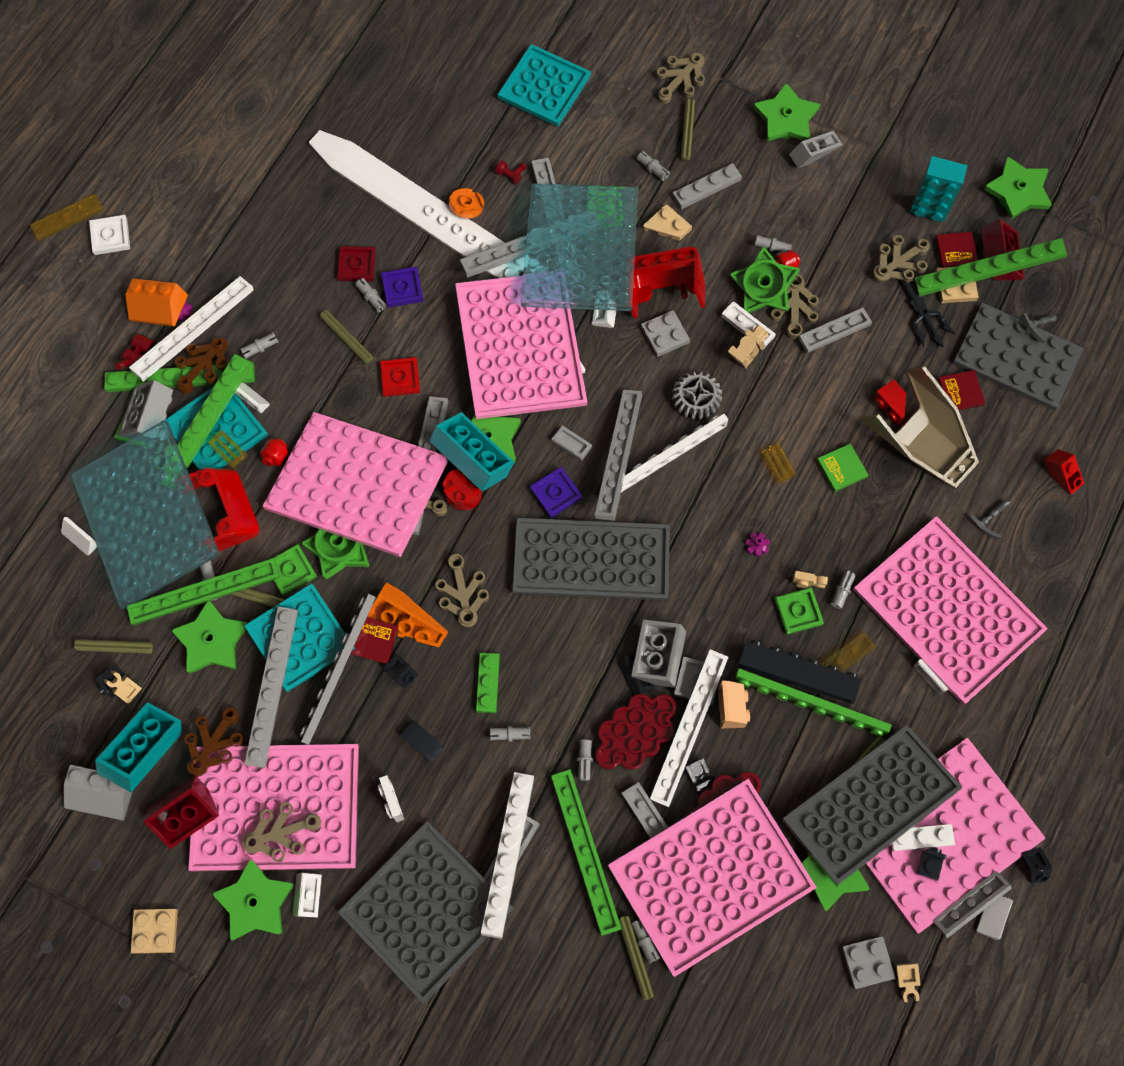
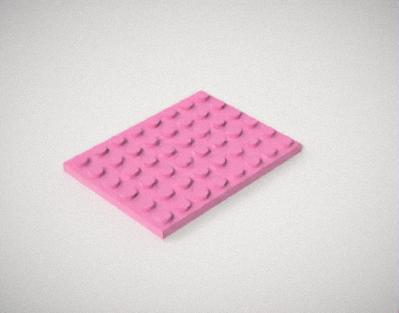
[455,271,587,419]
[263,412,449,557]
[853,516,1048,705]
[865,738,1045,934]
[189,744,359,871]
[608,779,817,977]

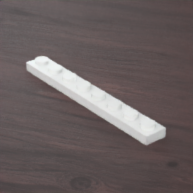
[129,276,253,382]
[621,414,728,492]
[650,650,728,807]
[481,772,534,939]

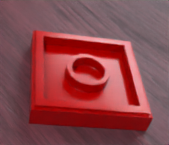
[380,357,420,397]

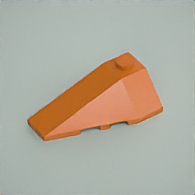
[367,582,448,647]

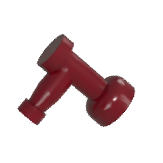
[495,160,526,185]

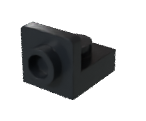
[383,654,418,689]
[96,664,125,698]
[916,847,947,881]
[1021,847,1052,884]

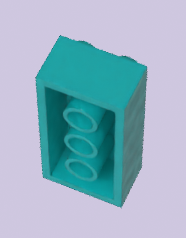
[910,156,968,222]
[429,412,514,492]
[95,702,182,792]

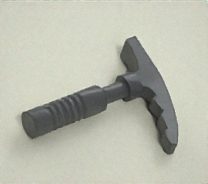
[1019,313,1057,344]
[968,499,1010,539]

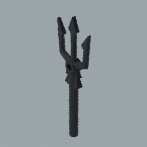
[894,268,956,348]

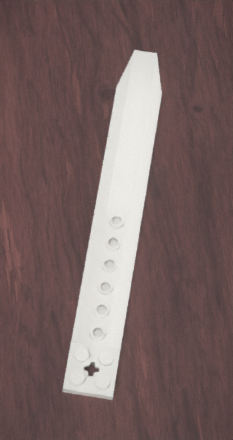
[309,130,548,279]

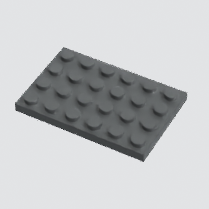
[953,303,1084,411]

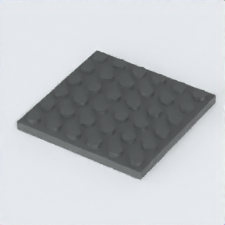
[338,821,514,1004]

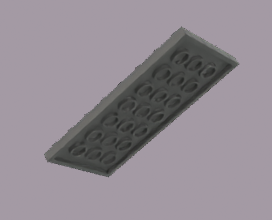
[513,518,670,600]
[782,725,963,887]

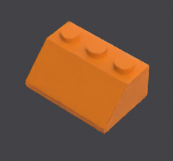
[125,278,188,327]

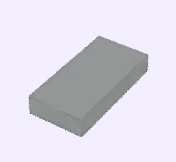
[551,425,592,462]

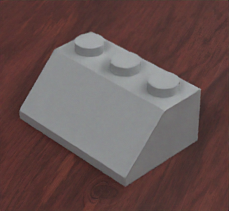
[118,380,173,443]
[631,620,686,688]
[64,765,133,821]

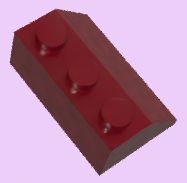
[980,219,1025,281]
[143,775,219,849]

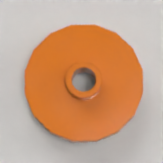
[448,188,484,218]

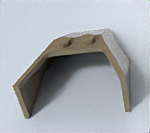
[860,366,979,488]

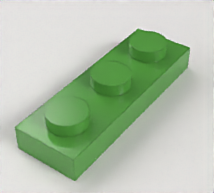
[476,653,500,714]

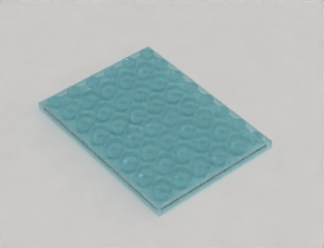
[521,184,638,311]
[71,420,220,609]

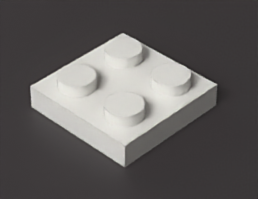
[89,215,130,255]
[378,775,404,822]

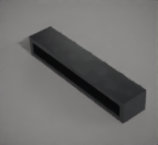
[739,640,862,705]

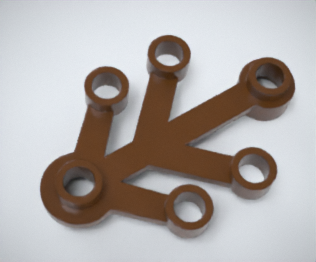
[175,337,228,394]
[184,708,243,777]

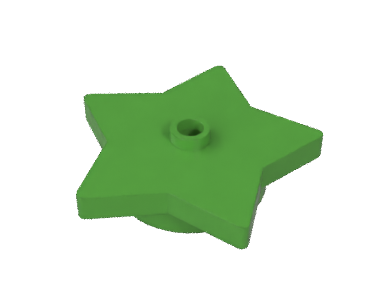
[754,84,820,141]
[984,157,1052,219]
[730,247,800,313]
[472,414,521,463]
[302,529,370,580]
[172,601,247,674]
[802,853,869,911]
[213,860,294,940]

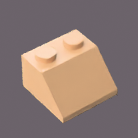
[718,681,750,729]

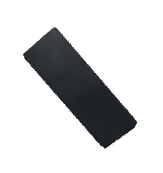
[618,654,655,696]

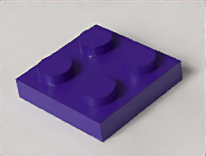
[381,267,424,308]
[530,467,582,518]

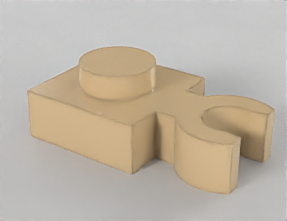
[792,571,828,588]
[104,670,142,704]
[895,962,920,1002]

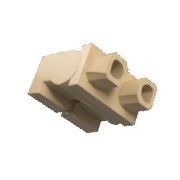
[728,324,769,368]

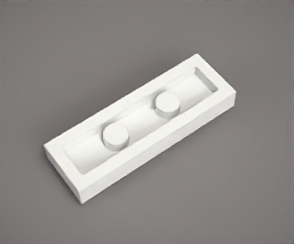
[721,301,776,348]
[891,824,955,851]

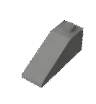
[789,131,843,168]

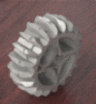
[672,371,722,420]

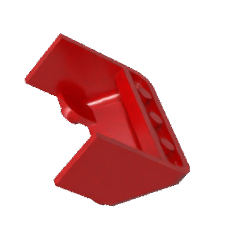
[626,247,705,319]
[176,468,260,556]

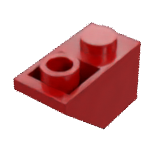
[873,379,906,426]
[1044,449,1084,494]

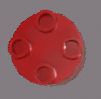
[443,468,482,511]

